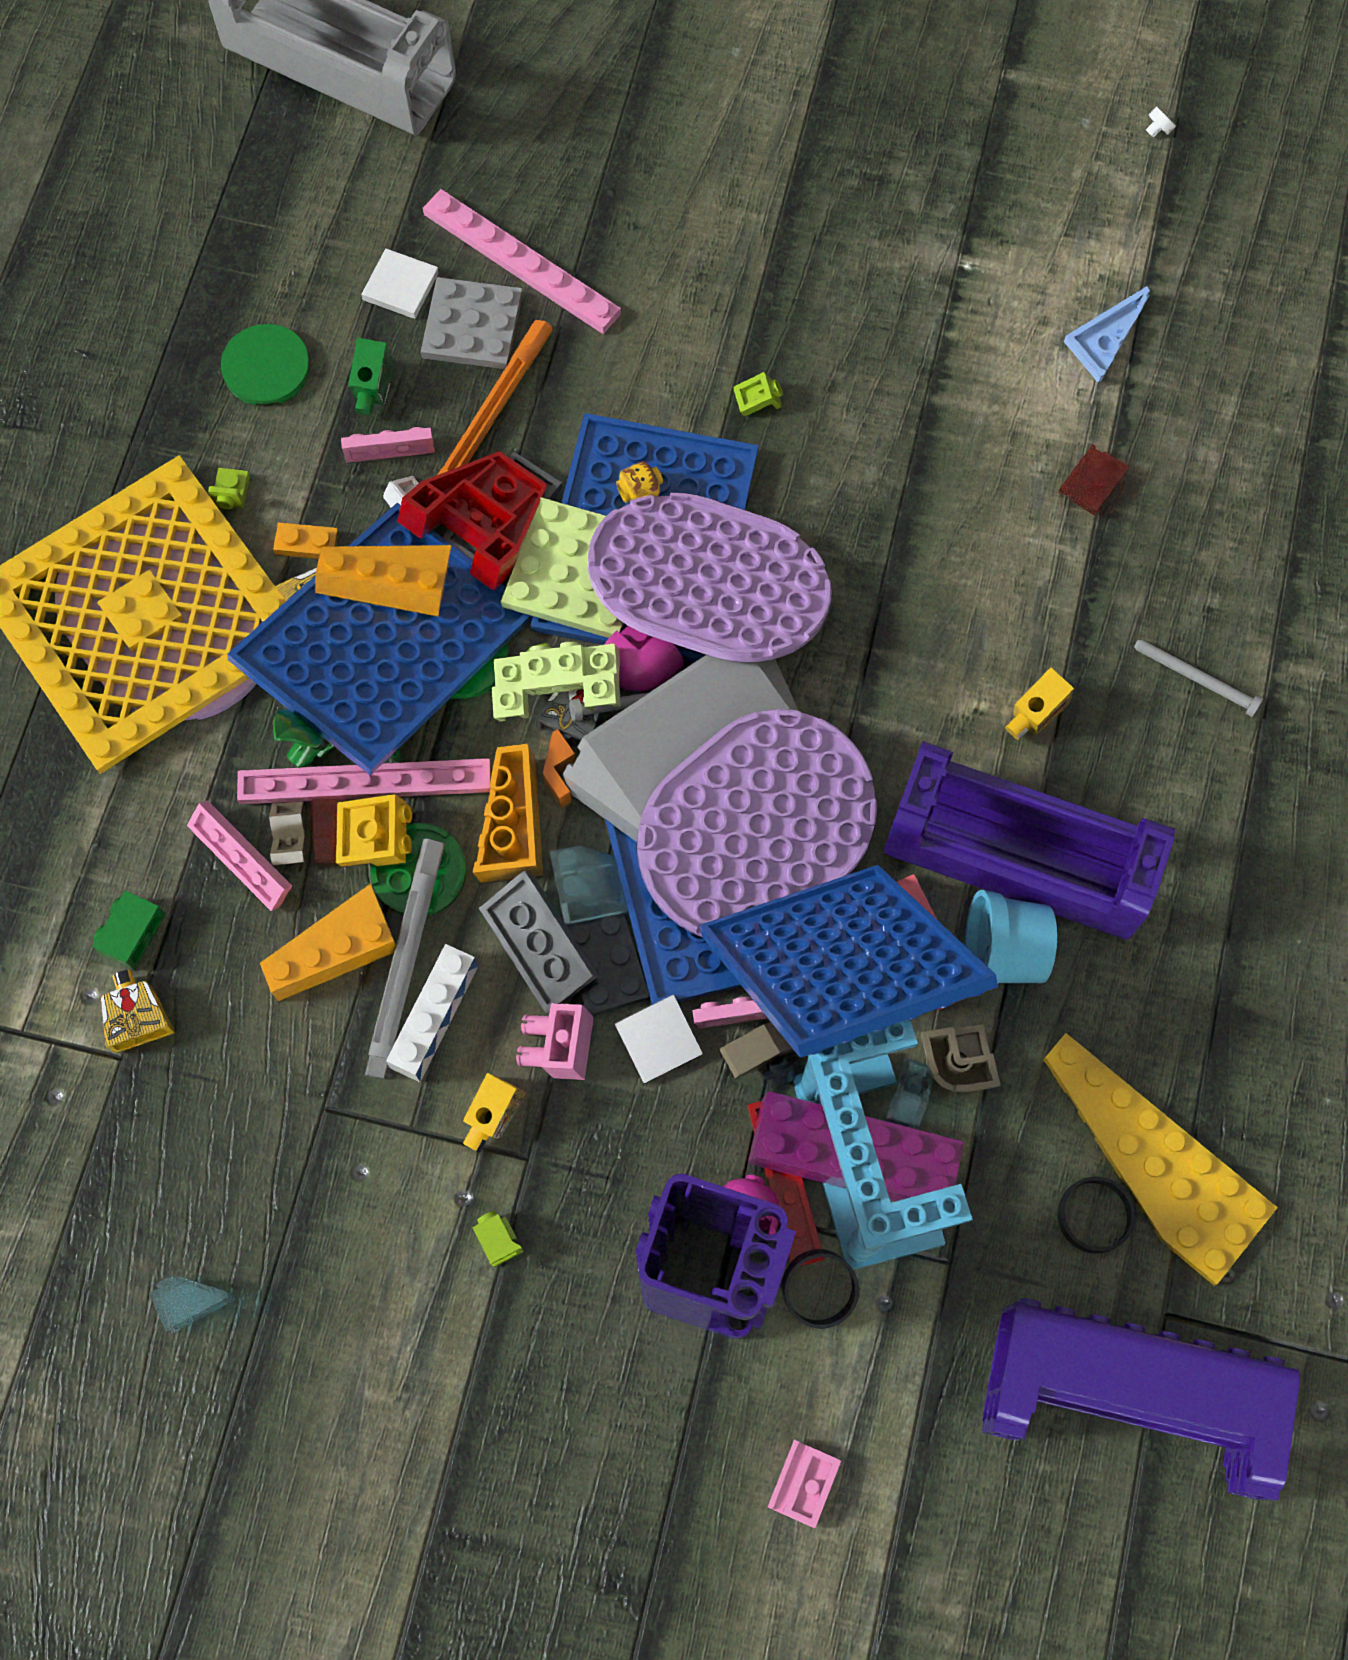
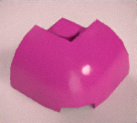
[604,626,684,692]

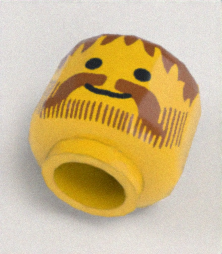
[616,461,663,503]

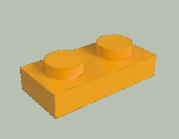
[273,522,339,559]

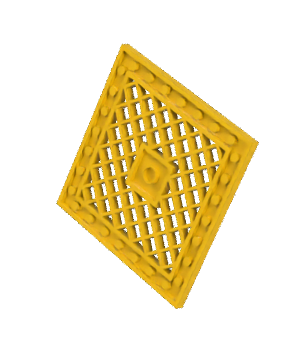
[0,455,286,774]

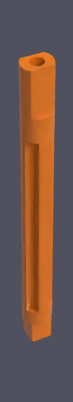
[437,320,553,475]

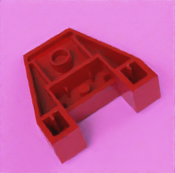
[397,451,547,591]

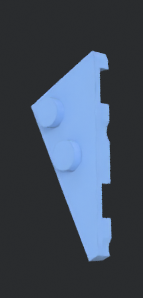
[1064,286,1150,383]

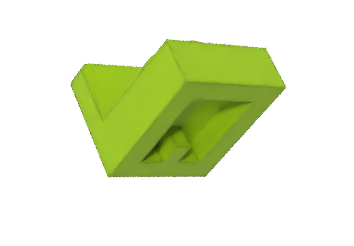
[733,372,783,416]
[208,468,250,509]

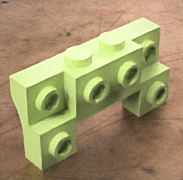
[492,642,621,722]

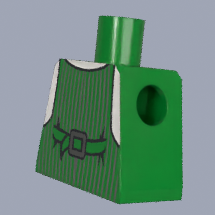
[349,337,396,416]

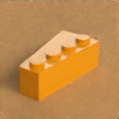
[315,545,451,617]
[473,744,543,883]
[260,884,396,1001]

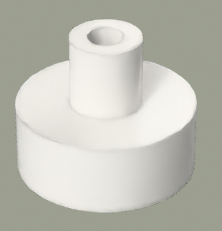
[1146,106,1176,138]

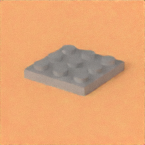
[421,277,523,369]

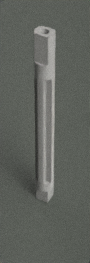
[365,839,445,1079]

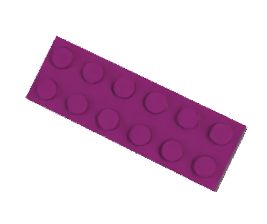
[748,1091,964,1202]

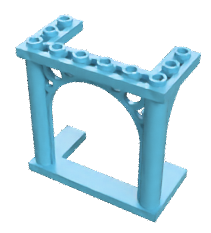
[792,1020,972,1272]

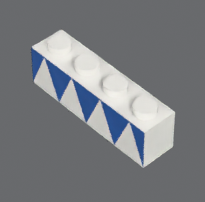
[386,944,478,1082]

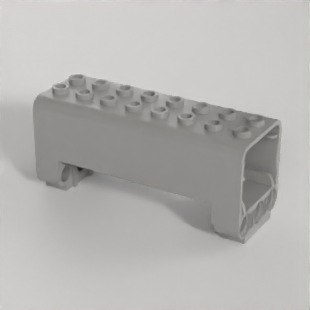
[208,0,456,136]

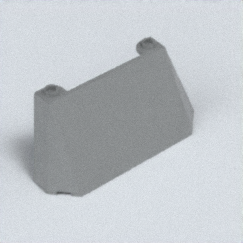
[563,655,799,842]

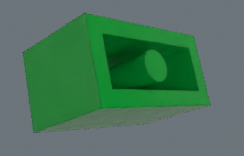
[92,890,166,970]

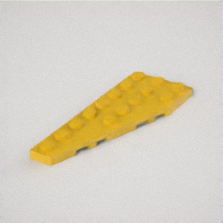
[1043,1033,1278,1286]

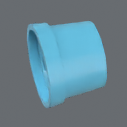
[964,890,1057,984]

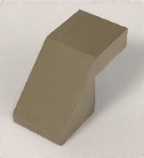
[269,801,307,865]
[720,1022,794,1078]

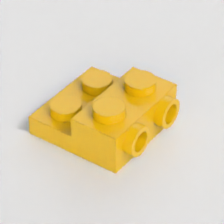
[336,794,412,867]

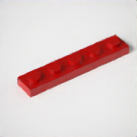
[747,1101,825,1267]

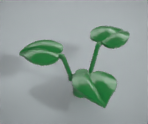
[273,709,402,768]

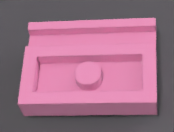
[767,1440,841,1528]

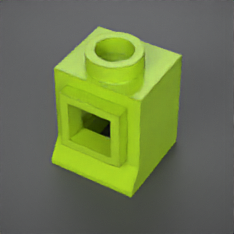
[472,1210,524,1268]

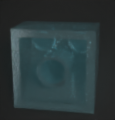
[550,845,628,925]

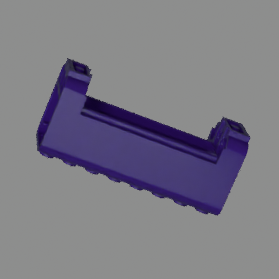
[883,741,1175,940]
[635,1174,796,1339]
[982,1298,1300,1501]

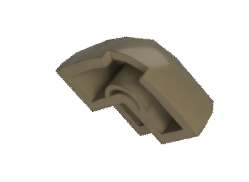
[920,1024,1001,1092]

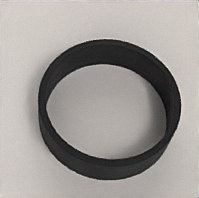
[1057,1176,1135,1254]
[782,1249,859,1329]

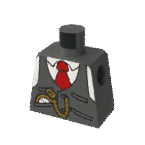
[535,689,603,747]

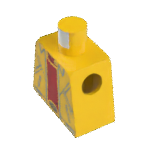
[1005,668,1074,740]

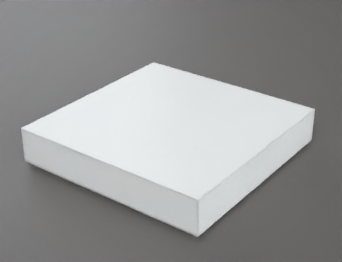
[361,248,439,319]
[615,995,703,1083]

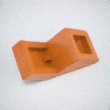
[543,729,576,808]

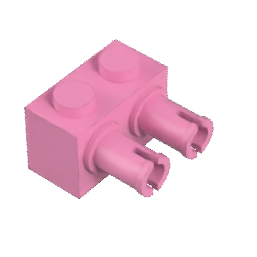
[516,1003,594,1080]

